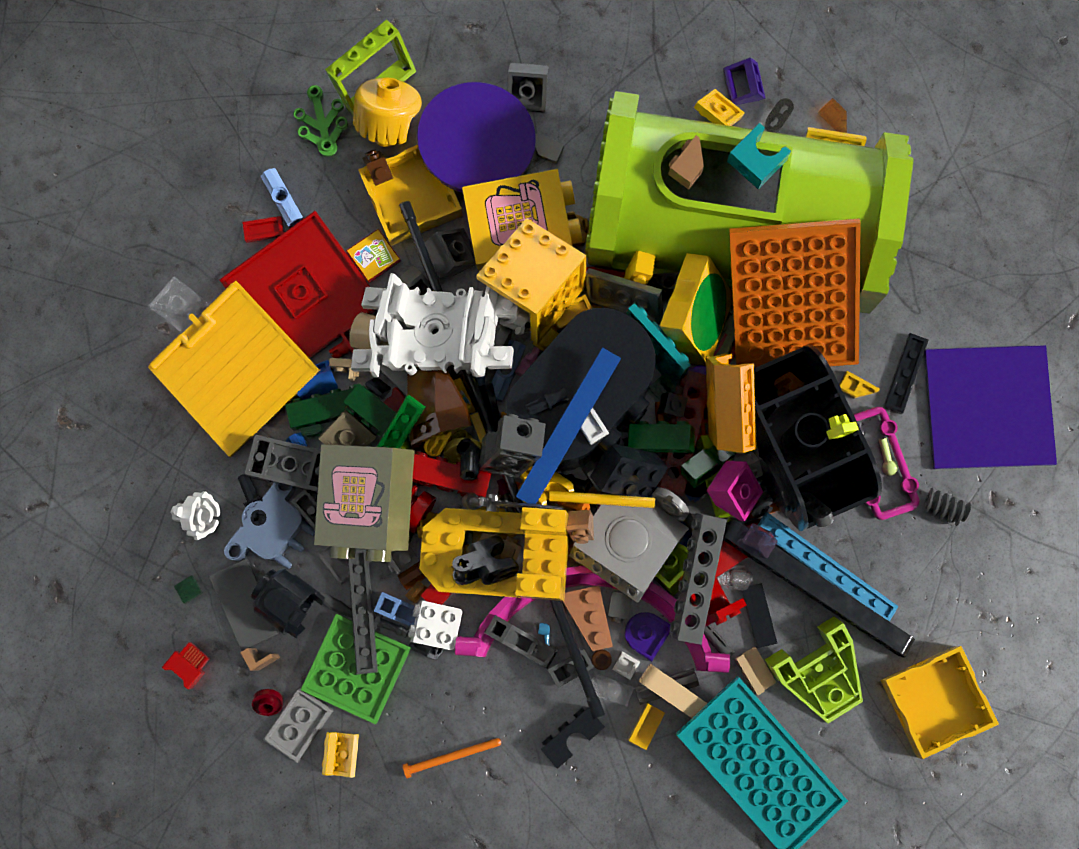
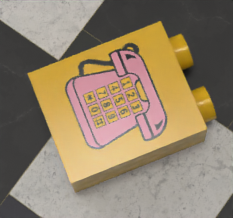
[462,169,583,272]

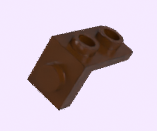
[362,149,393,186]

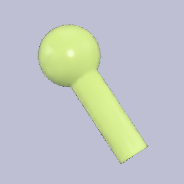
[878,438,899,476]

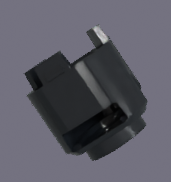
[251,569,325,638]

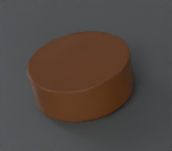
[591,649,612,670]

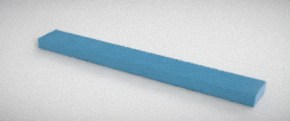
[754,512,899,621]

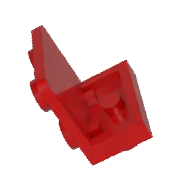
[690,578,747,627]

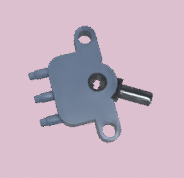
[224,474,315,569]

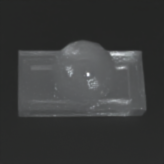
[592,673,634,707]

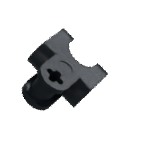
[452,535,519,585]

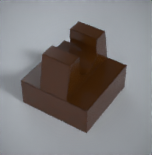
[774,371,804,397]

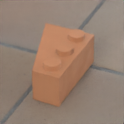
[562,585,613,651]

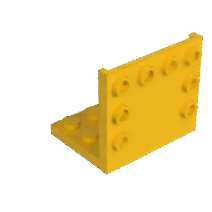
[476,218,586,344]

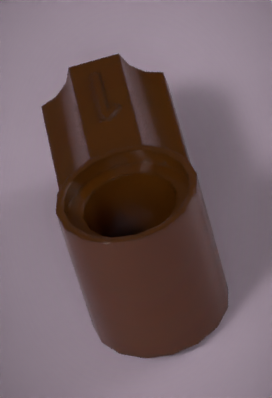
[397,560,426,590]

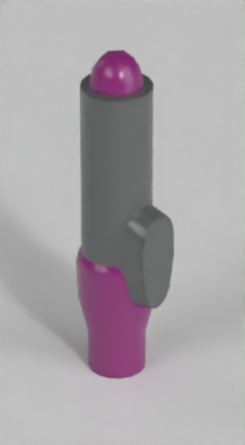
[497,479,516,513]

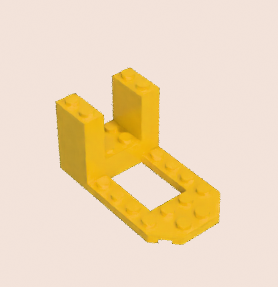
[419,507,569,601]

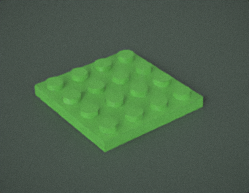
[301,614,411,725]

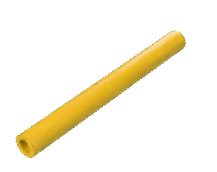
[549,491,655,508]

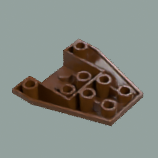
[407,367,472,451]

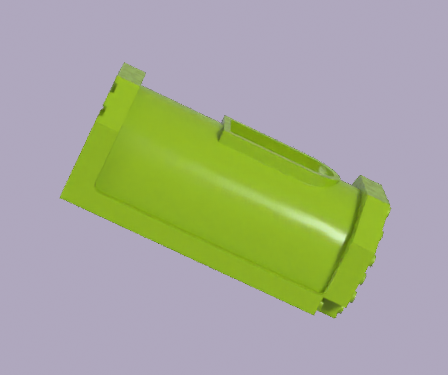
[585,91,914,314]

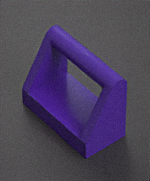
[723,57,765,105]

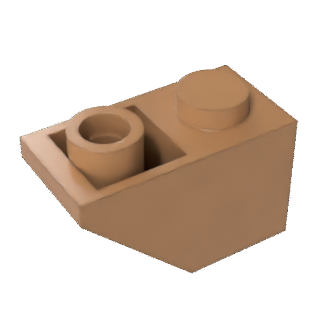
[668,135,704,190]
[567,510,594,544]

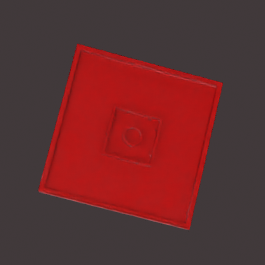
[219,211,376,359]

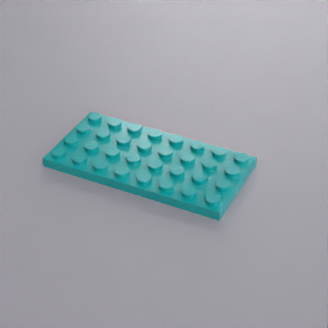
[676,676,848,849]

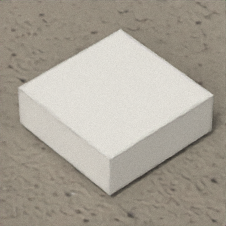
[612,651,640,680]

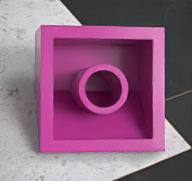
[707,461,763,522]

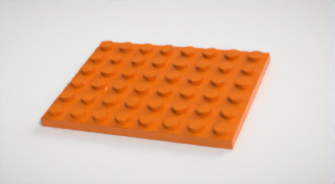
[729,218,860,368]

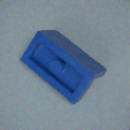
[297,360,338,400]

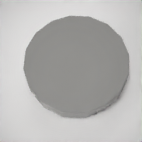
[651,488,689,522]

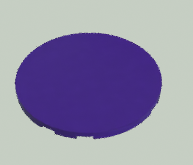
[417,82,536,193]

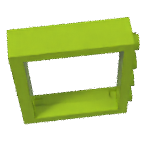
[325,19,416,115]

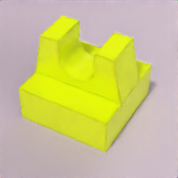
[826,414,859,440]

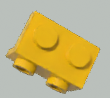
[322,732,359,777]

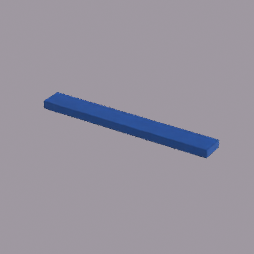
[516,347,621,504]

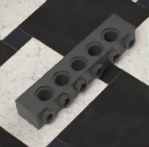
[670,513,727,645]

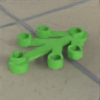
[293,85,348,157]

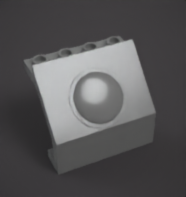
[569,493,689,603]

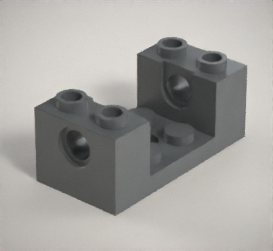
[479,414,545,478]
[244,435,321,494]

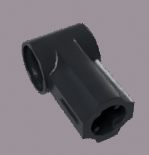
[456,438,481,481]

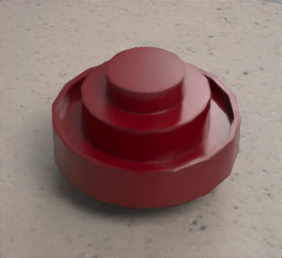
[252,689,283,716]

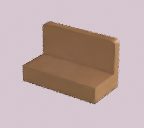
[240,648,280,671]

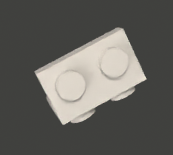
[408,601,462,650]

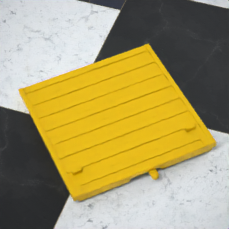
[148,281,320,458]

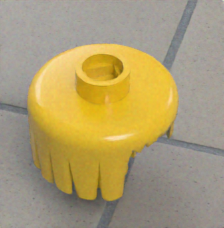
[352,77,422,147]

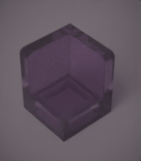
[742,523,778,558]

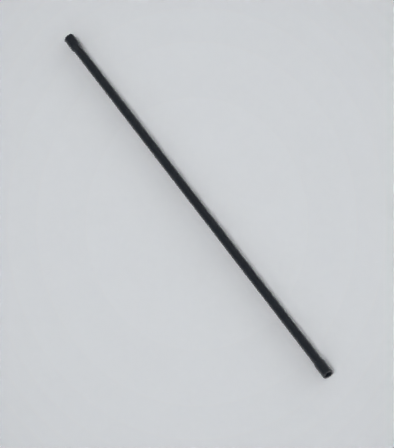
[399,201,605,719]

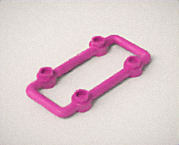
[854,407,920,520]

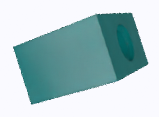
[727,123,791,189]

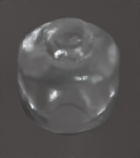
[721,564,753,591]

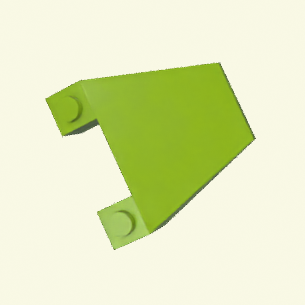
[765,616,863,724]

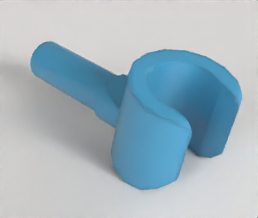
[538,623,550,646]

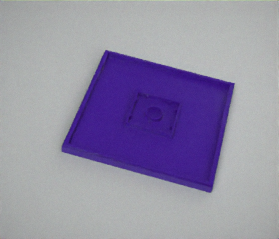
[924,345,1057,470]

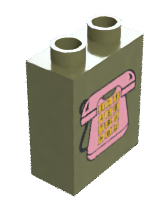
[314,445,414,562]

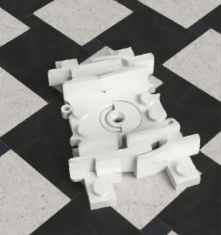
[351,273,520,377]

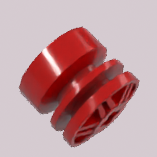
[409,485,437,535]

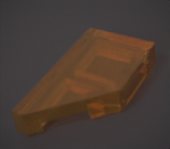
[818,98,847,133]

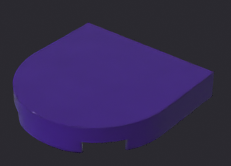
[625,612,671,662]

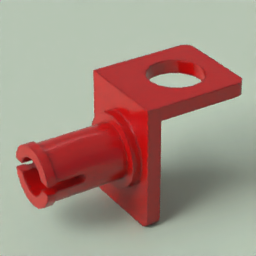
[329,323,354,358]

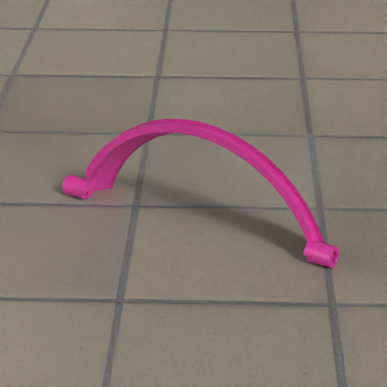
[455,566,730,673]

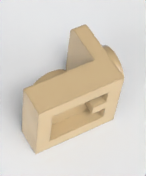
[329,358,359,382]

